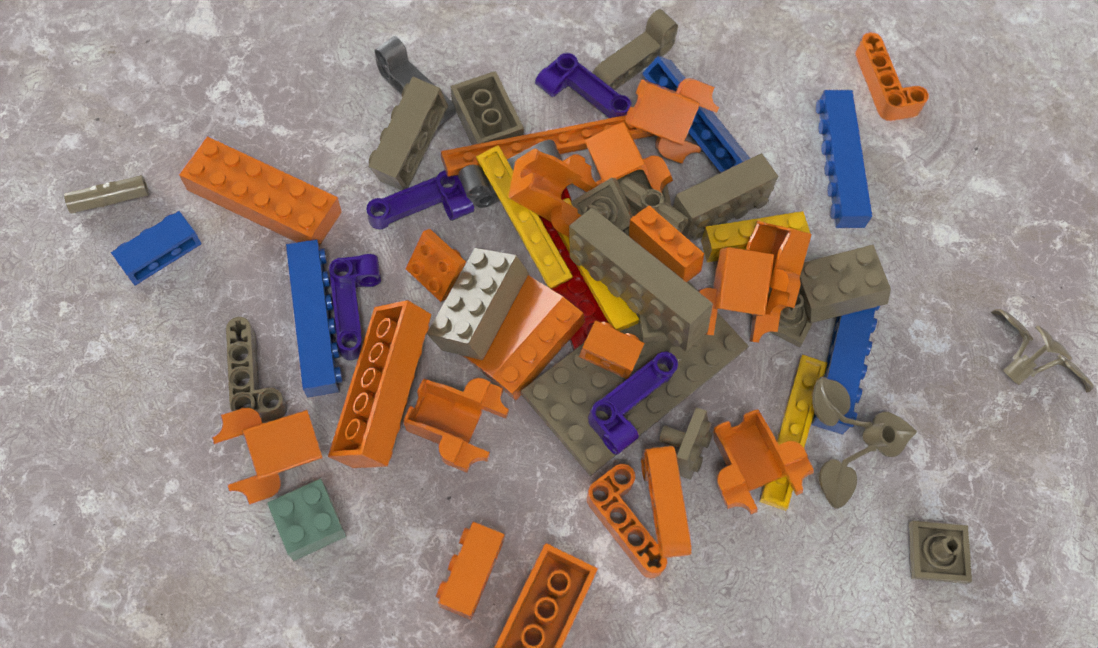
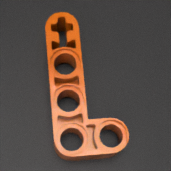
[855,32,929,121]
[641,446,692,558]
[587,464,667,579]

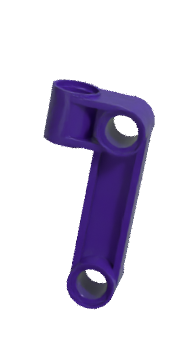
[535,53,632,119]
[366,170,475,230]
[329,254,381,361]
[588,352,678,455]

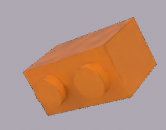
[579,320,645,379]

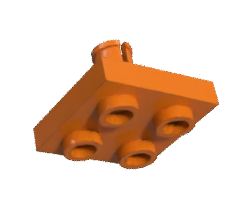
[406,229,466,302]

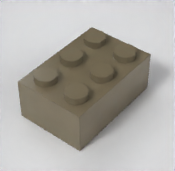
[450,71,524,145]
[799,245,891,323]

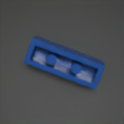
[111,211,202,286]

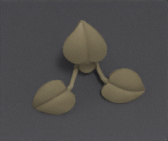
[991,309,1094,393]
[812,376,917,509]

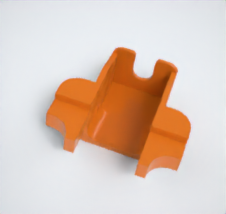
[625,78,719,164]
[584,122,673,193]
[509,148,598,237]
[746,221,812,317]
[698,247,781,343]
[404,378,509,473]
[212,408,322,505]
[714,410,814,515]

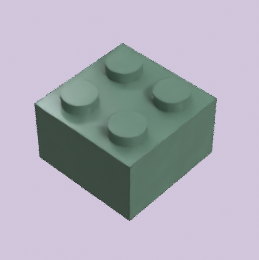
[267,479,347,561]

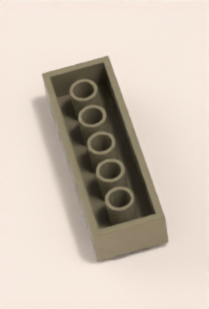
[569,207,713,351]

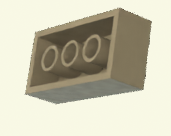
[368,77,448,191]
[673,153,778,240]
[427,248,529,360]

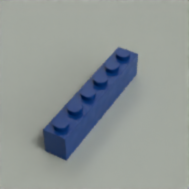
[642,56,750,173]
[816,90,872,228]
[286,240,343,398]
[812,306,880,435]

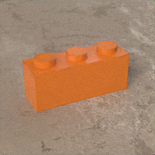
[629,205,704,282]
[436,522,505,620]

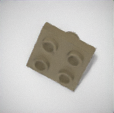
[571,178,634,231]
[768,288,813,348]
[659,407,712,480]
[909,521,972,584]

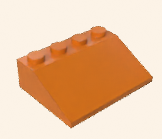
[462,275,585,401]

